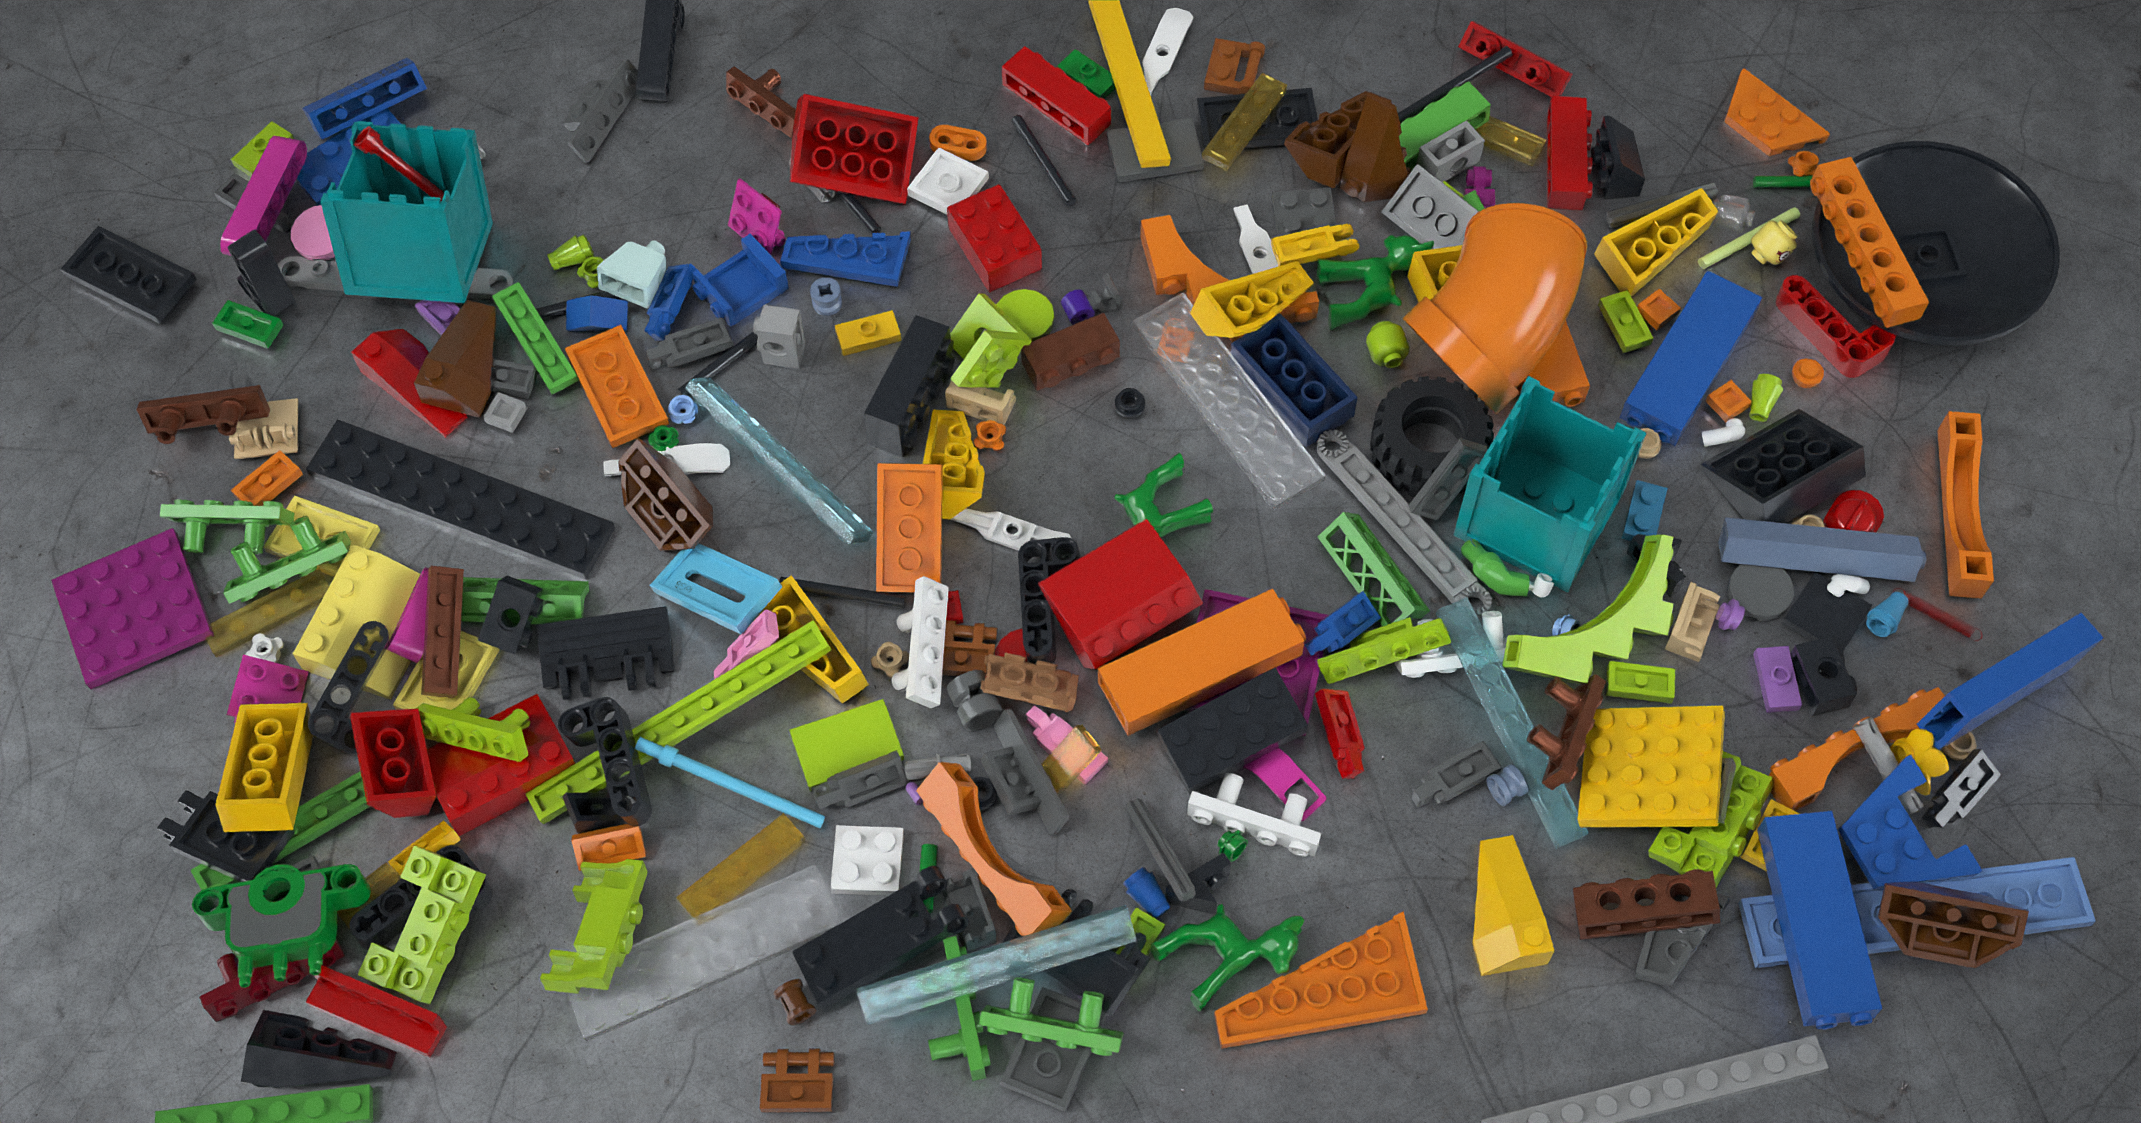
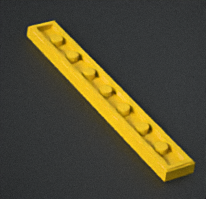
[1088,0,1171,168]

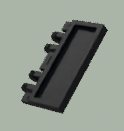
[536,606,674,700]
[1002,889,1151,1017]

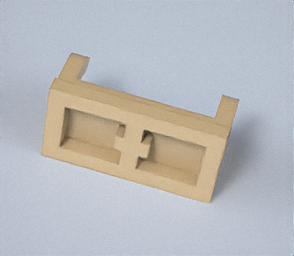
[945,380,1016,425]
[1665,582,1720,662]

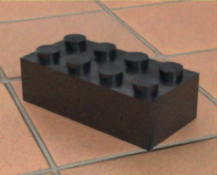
[864,315,955,457]
[1157,667,1308,795]

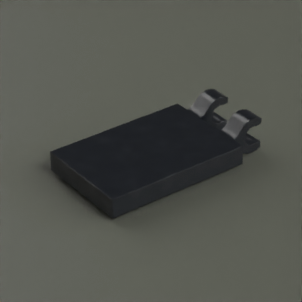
[157,790,294,882]

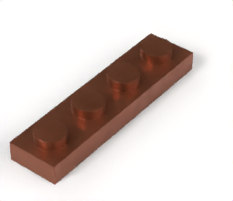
[421,565,464,698]

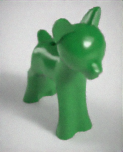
[1317,235,1434,330]
[1114,453,1213,537]
[1151,904,1304,1012]

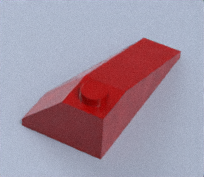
[351,329,468,438]

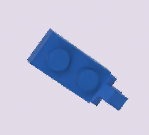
[644,264,697,341]
[1305,591,1381,656]

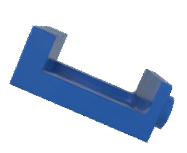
[692,233,789,327]

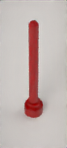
[354,126,445,201]

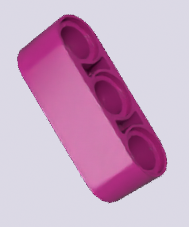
[386,567,429,663]

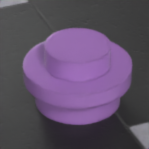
[1716,599,1745,631]

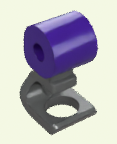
[1061,274,1123,325]

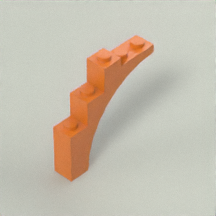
[1140,215,1319,343]

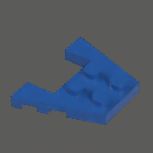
[1838,755,1982,890]

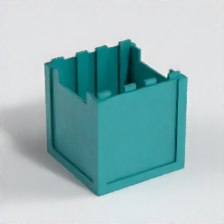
[320,121,493,303]
[1453,376,1647,593]

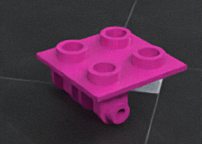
[728,178,786,255]
[226,654,309,723]

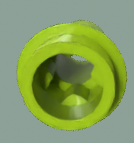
[547,234,595,271]
[1749,374,1783,422]

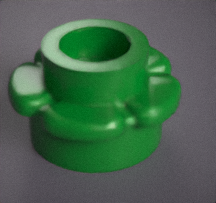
[648,425,679,451]
[1217,830,1248,862]

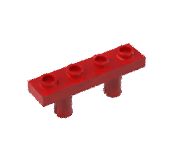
[1458,21,1573,97]

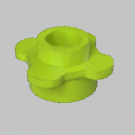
[577,257,604,288]

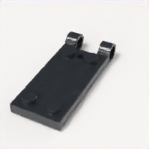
[792,866,969,1010]

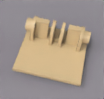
[229,398,299,460]

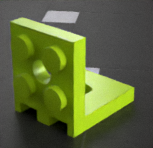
[950,293,1032,388]

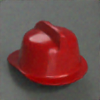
[1823,490,1884,533]

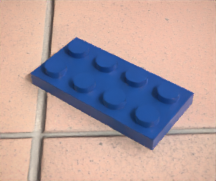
[296,108,401,206]

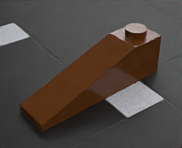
[1284,91,1392,188]
[1340,92,1411,202]
[414,300,497,418]

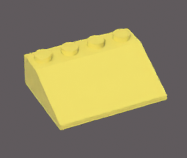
[293,544,420,700]

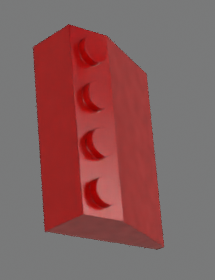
[789,94,919,205]
[1038,519,1203,669]
[427,694,575,836]

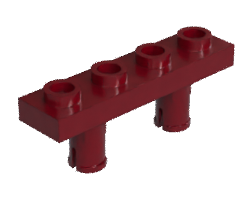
[199,939,345,1022]

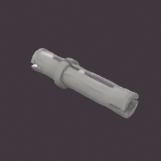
[1853,717,1924,815]

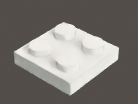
[907,147,989,215]
[830,825,904,896]

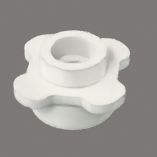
[245,633,284,663]

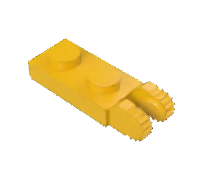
[1271,223,1360,266]

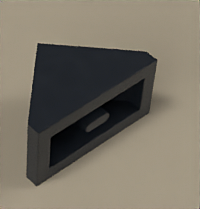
[562,792,627,834]

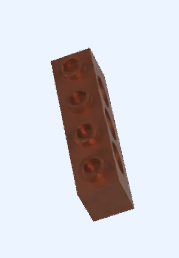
[1573,869,1720,940]

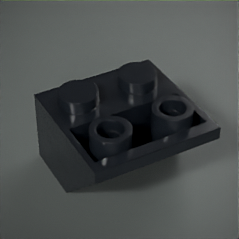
[1591,116,1645,200]

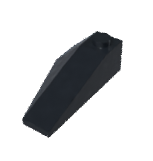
[241,1010,397,1088]

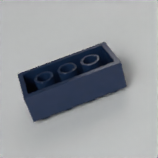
[1229,313,1358,448]

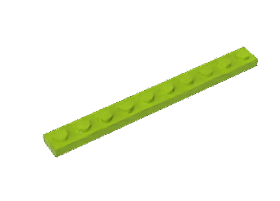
[525,620,832,825]

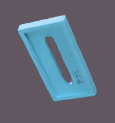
[650,543,782,634]

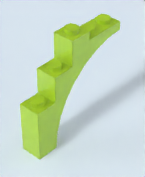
[1502,534,1674,684]

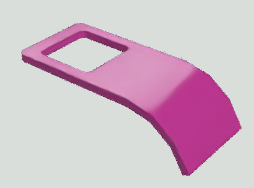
[1243,748,1327,821]

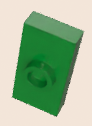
[1057,49,1116,99]
[212,300,283,349]

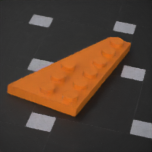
[1214,911,1428,1049]

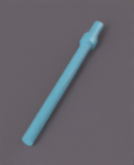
[635,737,826,829]

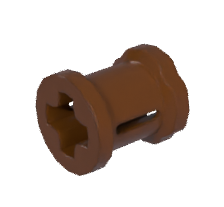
[773,979,817,1026]

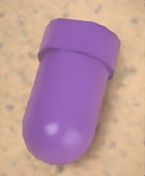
[906,782,923,805]

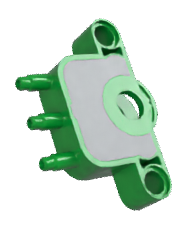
[192,864,371,988]

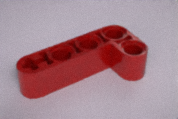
[1775,275,1896,378]

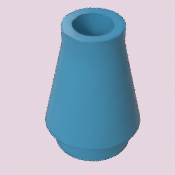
[1866,592,1909,637]

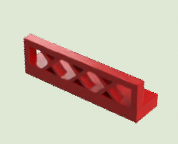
[305,965,447,1058]

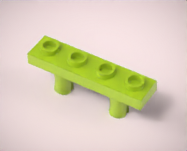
[417,697,530,762]

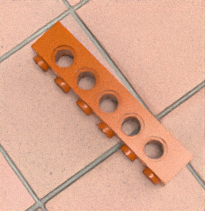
[1810,157,1929,328]

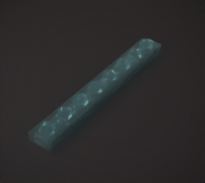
[685,377,874,545]
[1436,597,1589,849]
[857,905,1137,1025]

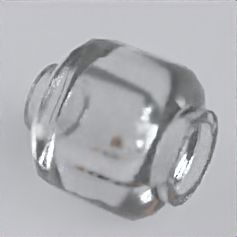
[1712,194,1755,235]

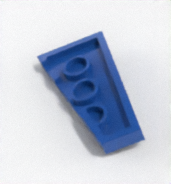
[780,231,911,287]

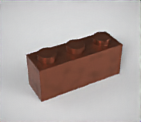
[1021,313,1120,391]

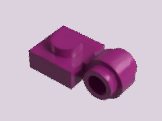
[1464,166,1496,208]

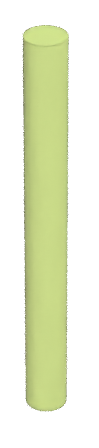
[1698,207,1800,269]

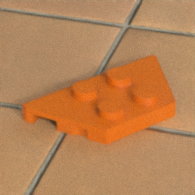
[1724,68,1830,156]

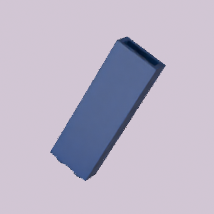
[1619,270,1763,446]
[1916,613,2103,750]
[1757,811,1882,1030]

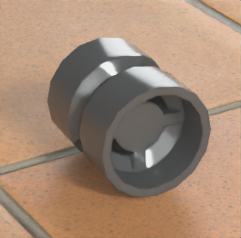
[947,670,1003,732]

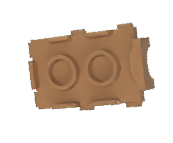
[981,653,1079,712]

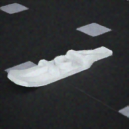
[1142,7,1193,96]
[1233,204,1278,274]
[604,443,730,477]
[950,508,1072,560]

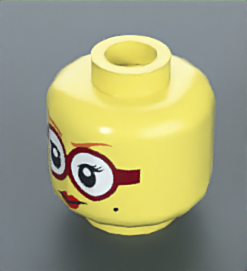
[1751,220,1798,265]

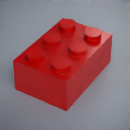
[947,184,1042,293]

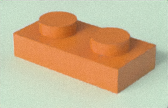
[231,450,303,506]
[571,824,646,871]

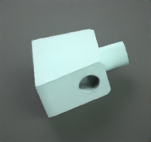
[597,241,666,309]

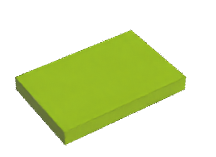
[789,699,905,792]

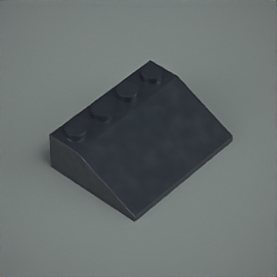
[1701,409,1866,523]

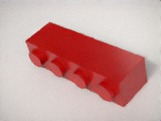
[1001,46,1111,145]
[1547,96,1593,210]

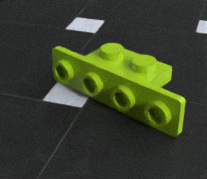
[1317,617,1451,684]

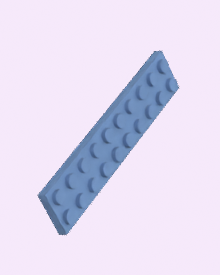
[1738,857,2096,969]

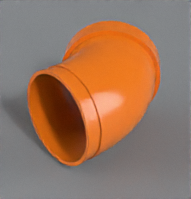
[1402,203,1587,415]

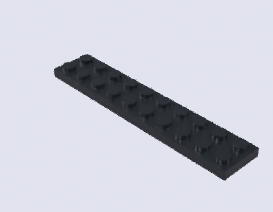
[306,419,615,580]

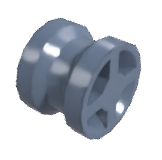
[810,277,842,316]
[1486,764,1528,806]

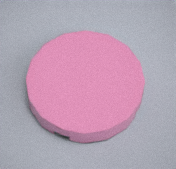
[291,205,335,261]

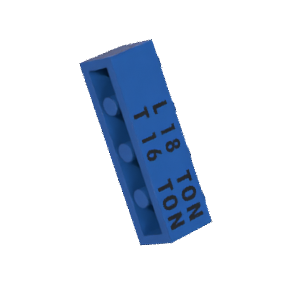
[302,58,427,140]

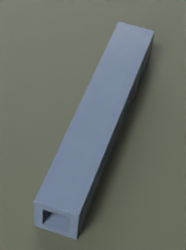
[1718,517,1926,582]

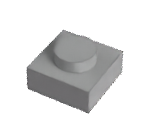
[483,392,528,433]

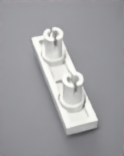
[892,576,949,708]
[1395,611,1507,678]
[1187,773,1321,857]

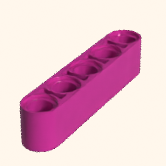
[220,135,307,256]

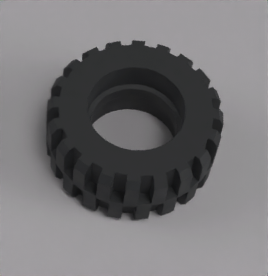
[1370,376,1494,497]

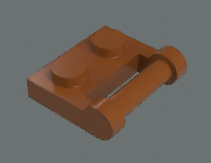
[1204,38,1266,95]

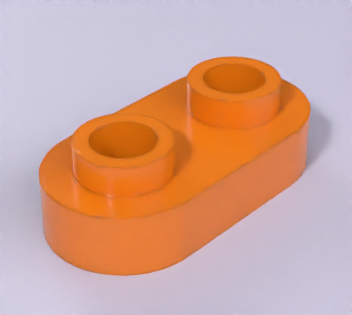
[929,125,987,161]

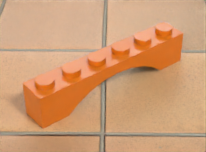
[1937,411,1994,599]
[1768,687,1945,811]
[916,762,1072,940]

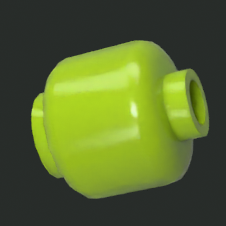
[1366,321,1410,368]

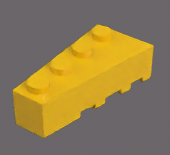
[1594,188,1719,297]
[748,575,869,704]

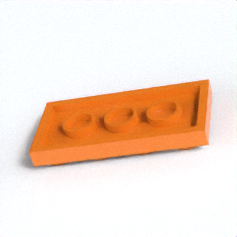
[564,325,669,448]
[876,463,943,593]

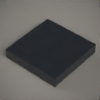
[1782,572,1872,651]

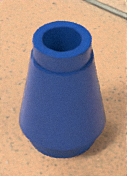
[1123,867,1171,919]

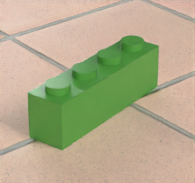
[1399,81,1491,172]

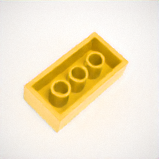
[215,703,313,832]

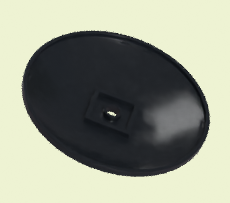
[1812,141,2060,346]

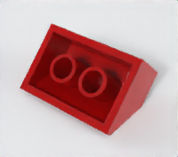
[350,708,436,818]

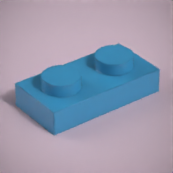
[1621,480,1668,541]

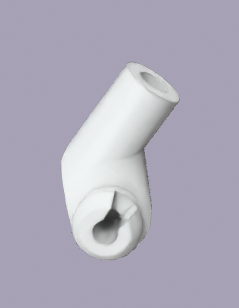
[1702,418,1745,447]
[1827,574,1870,597]

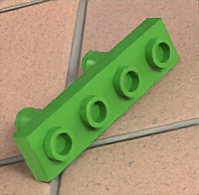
[160,499,295,555]
[223,516,351,604]
[914,936,991,1081]
[979,977,1124,1056]

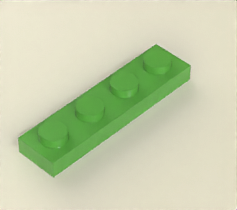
[492,282,579,395]

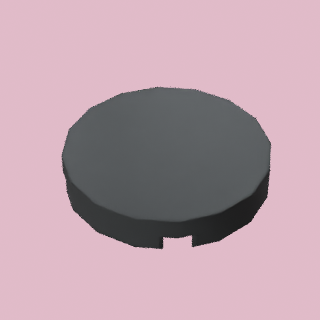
[1727,564,1794,622]

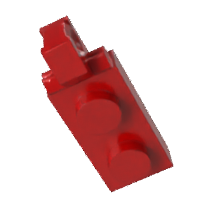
[1315,688,1365,779]

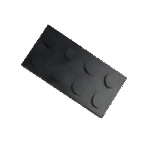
[1197,88,1318,152]
[60,226,197,324]

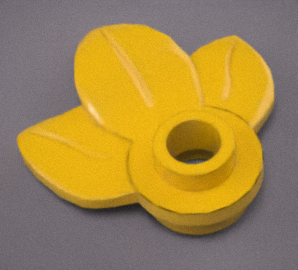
[1890,729,1949,795]

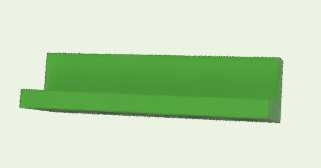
[1317,512,1430,627]
[461,577,589,624]

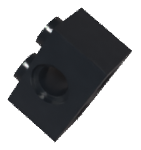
[478,575,544,655]
[1790,636,1857,716]

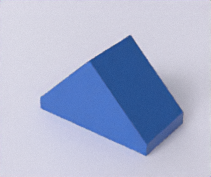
[566,295,628,332]

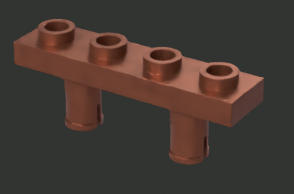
[726,66,796,138]
[136,385,270,444]
[1527,674,1606,790]

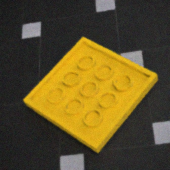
[1577,706,1725,827]

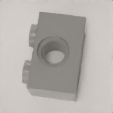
[1416,120,1485,182]
[753,305,806,369]

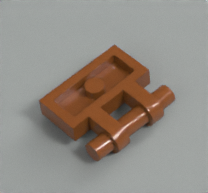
[942,620,998,677]
[760,1048,835,1112]

